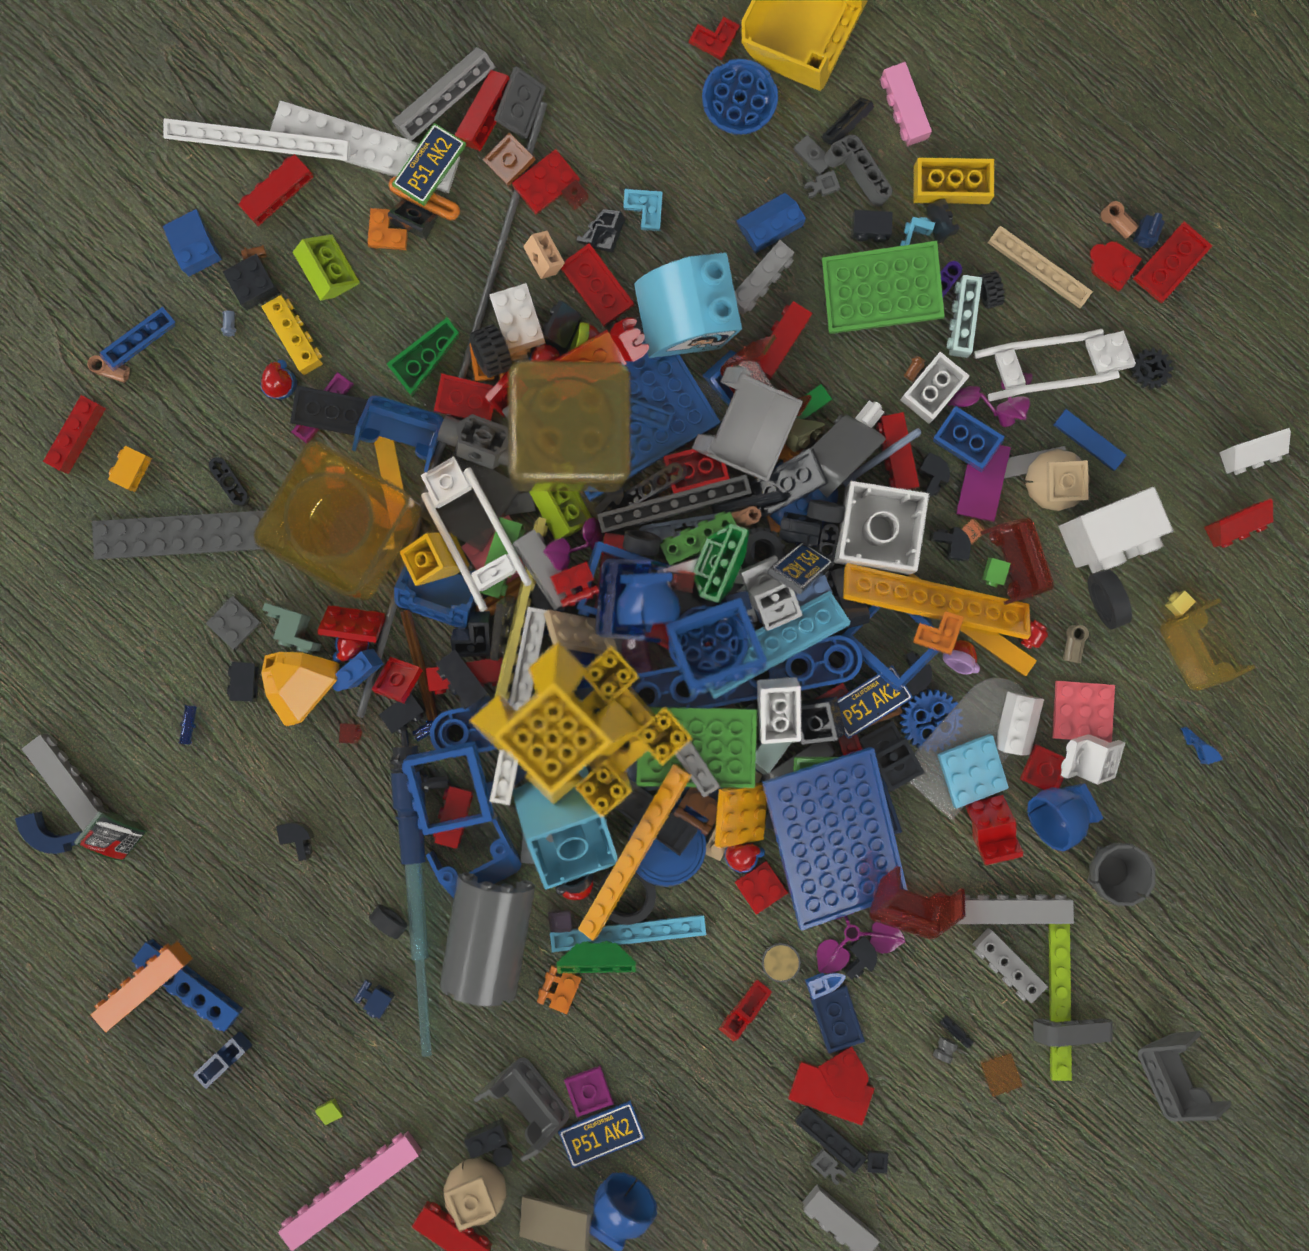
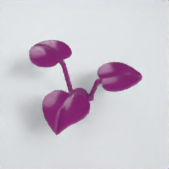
[948,373,1033,427]
[543,517,603,605]
[817,913,905,973]

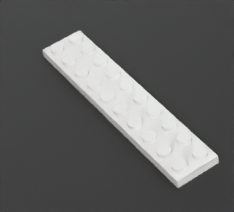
[270,101,460,193]

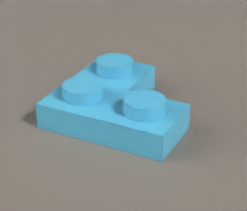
[624,189,663,231]

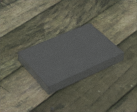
[494,67,546,139]

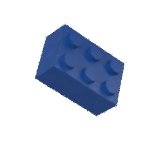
[933,406,1005,473]

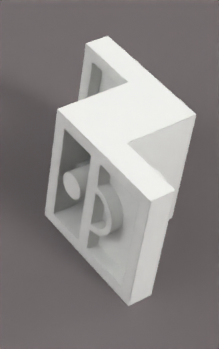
[1061,734,1125,784]

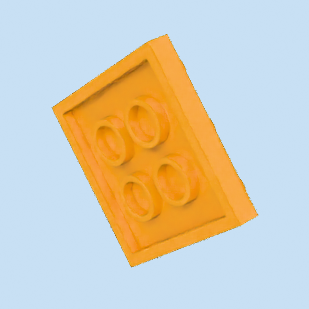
[715,782,767,848]

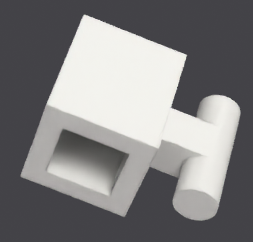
[855,400,884,428]

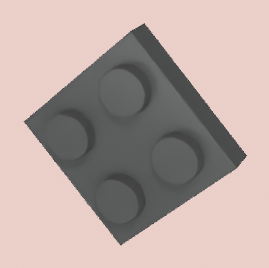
[206,596,262,650]

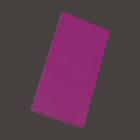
[956,445,1011,522]

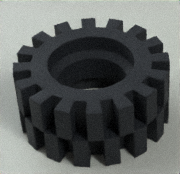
[979,271,1005,309]

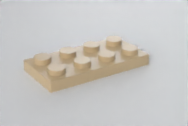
[544,610,619,655]

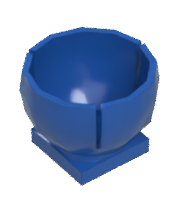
[617,573,680,624]
[1027,783,1104,852]
[590,1173,657,1251]

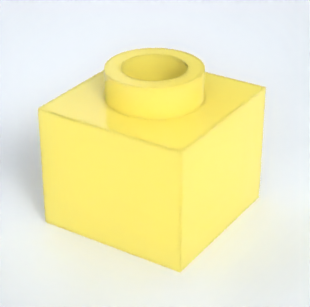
[1165,591,1196,616]

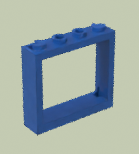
[574,542,670,635]
[666,598,767,695]
[841,605,939,692]
[402,741,495,835]

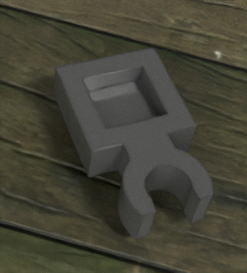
[804,170,840,198]
[810,1148,846,1185]

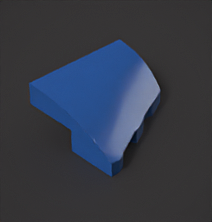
[1181,727,1223,764]

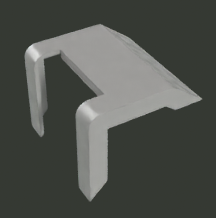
[692,367,803,482]

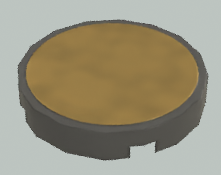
[762,942,801,982]

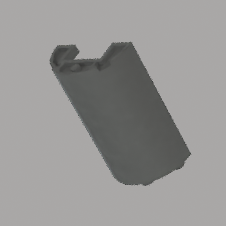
[440,872,536,1006]

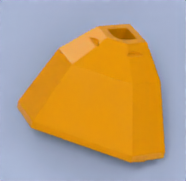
[261,652,340,726]

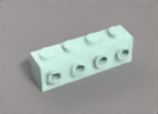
[947,275,982,358]

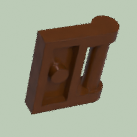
[673,787,718,836]

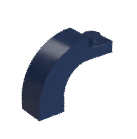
[15,811,83,854]

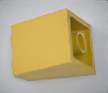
[400,532,470,586]

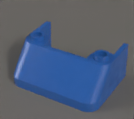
[352,396,443,473]
[426,816,522,899]

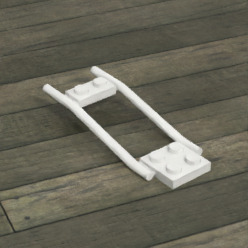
[974,329,1136,401]
[421,456,532,612]

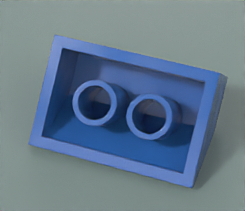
[736,193,806,253]

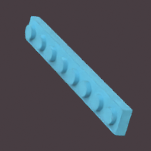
[550,915,706,952]

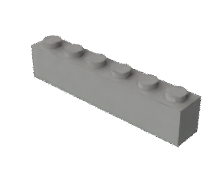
[392,47,496,141]
[22,734,109,831]
[953,894,1074,924]

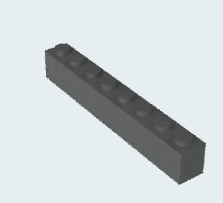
[597,475,751,535]

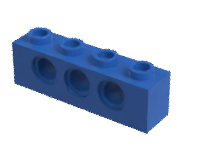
[100,307,175,372]

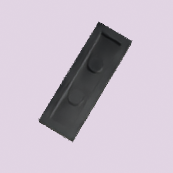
[821,97,875,145]

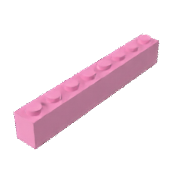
[278,1131,422,1251]

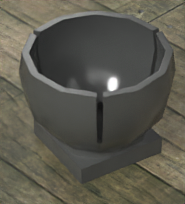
[1087,843,1155,906]

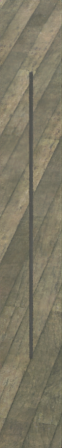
[356,102,547,718]

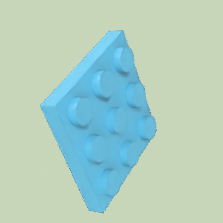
[937,734,1009,809]

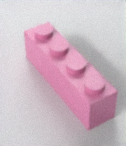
[880,62,932,146]

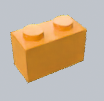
[108,446,152,492]

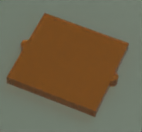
[980,1053,1023,1097]

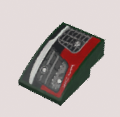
[74,811,147,861]

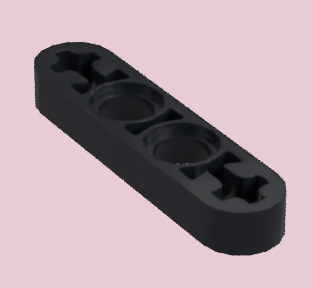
[624,462,687,506]

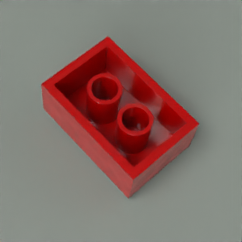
[664,449,729,494]

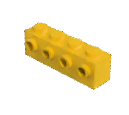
[261,295,323,375]

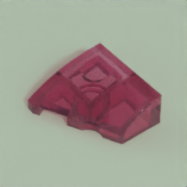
[620,633,652,674]

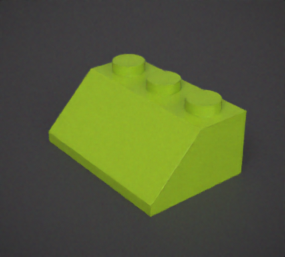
[293,234,360,301]
[529,472,592,540]

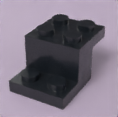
[859,721,925,792]

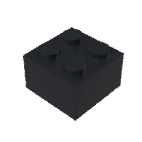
[223,254,280,311]
[801,696,845,744]

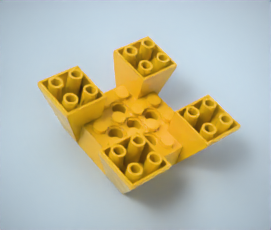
[470,641,642,805]
[535,646,692,818]

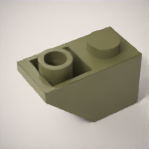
[785,418,825,452]

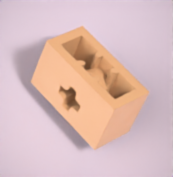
[523,231,565,279]

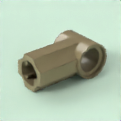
[1063,625,1089,663]

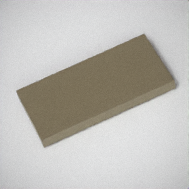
[520,1195,591,1251]

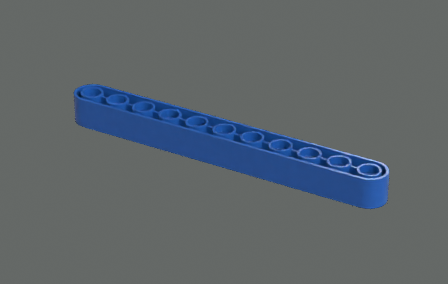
[430,636,862,757]

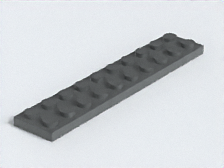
[92,509,287,560]

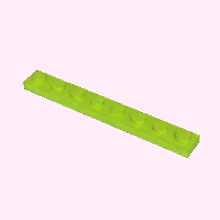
[1049,924,1072,1081]

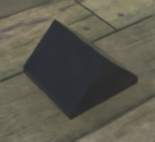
[388,199,438,240]

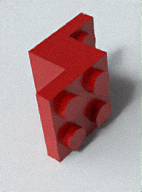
[966,795,1023,865]

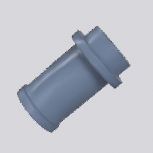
[221,311,237,336]

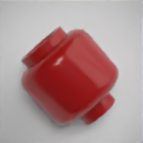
[1021,620,1048,649]

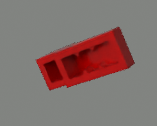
[718,980,772,1041]

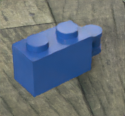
[333,649,384,691]

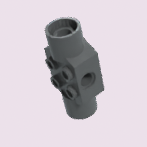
[437,414,526,470]

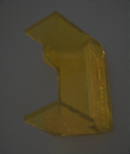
[1161,598,1255,691]

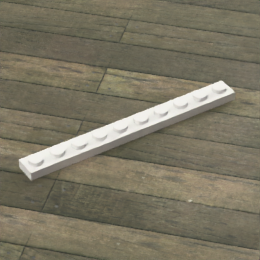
[164,118,350,161]
[490,607,547,805]

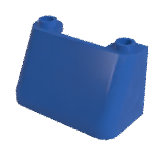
[394,565,476,629]

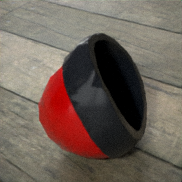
[555,873,593,900]

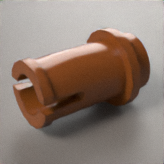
[241,245,267,260]
[904,356,926,382]

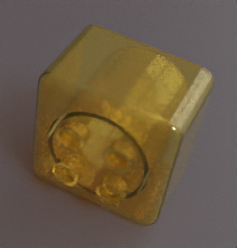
[509,361,631,492]
[254,441,421,601]

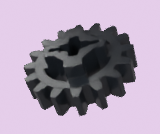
[1129,347,1174,390]

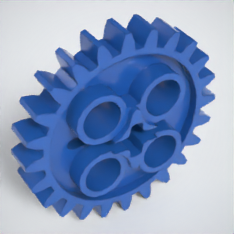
[900,689,963,752]

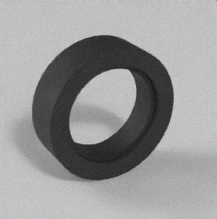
[1088,569,1132,629]
[598,868,656,925]

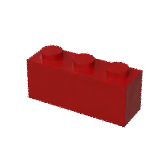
[433,785,474,849]

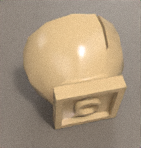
[1025,449,1090,511]
[444,1158,507,1231]

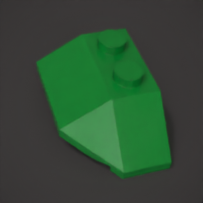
[692,524,749,603]
[556,941,636,974]

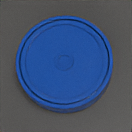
[628,823,706,887]

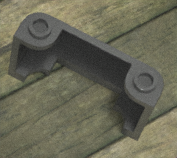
[800,414,886,498]

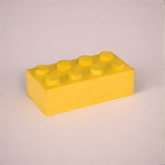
[914,158,994,204]

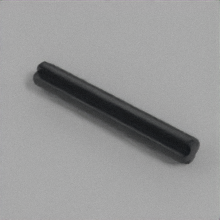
[712,490,784,514]

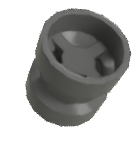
[933,1037,958,1064]

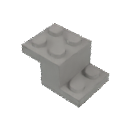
[739,556,803,631]

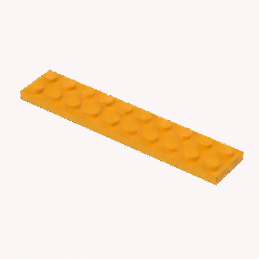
[843,563,1031,639]

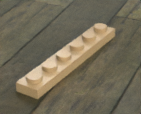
[988,226,1093,308]

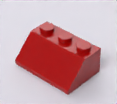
[1204,498,1273,548]

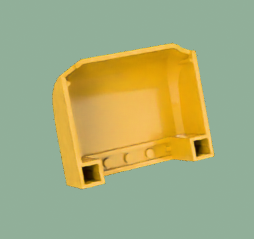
[742,0,867,91]

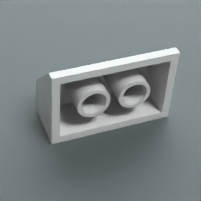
[1219,428,1291,475]
[995,692,1044,755]

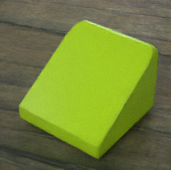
[315,1099,343,1125]

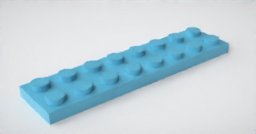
[708,591,850,699]

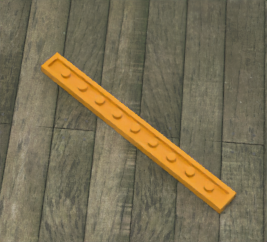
[578,764,692,941]

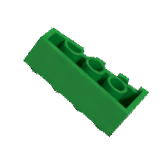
[387,317,460,397]

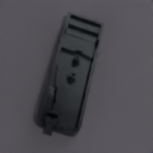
[614,777,699,856]

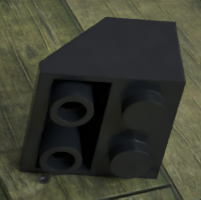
[542,300,582,353]

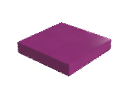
[564,1065,614,1117]

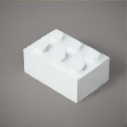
[490,283,545,354]
[900,352,969,424]
[757,677,801,744]

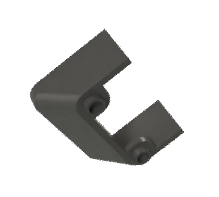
[1138,1031,1232,1121]
[473,1057,569,1162]

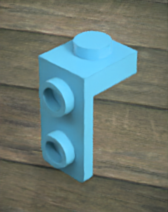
[900,217,935,246]

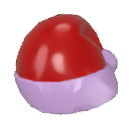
[943,640,980,675]

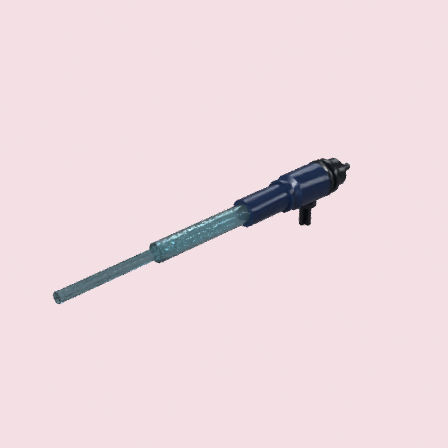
[390,730,447,1057]

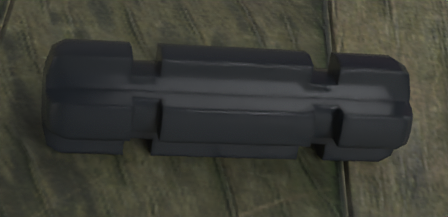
[940,1015,974,1048]

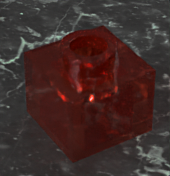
[561,180,589,210]
[671,570,695,593]
[339,723,362,744]

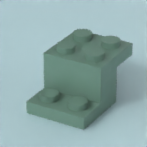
[262,603,322,654]

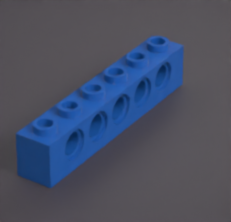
[132,939,243,1032]

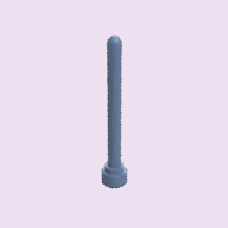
[843,428,922,487]

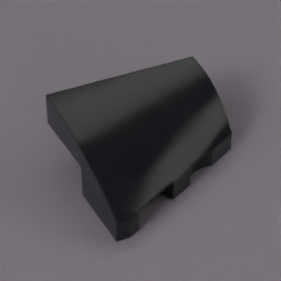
[926,198,959,244]
[576,209,625,252]

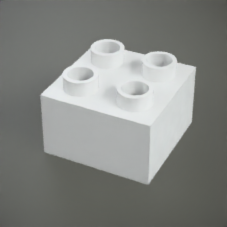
[834,481,929,575]
[1058,487,1173,573]

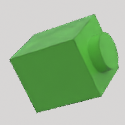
[982,557,1011,587]

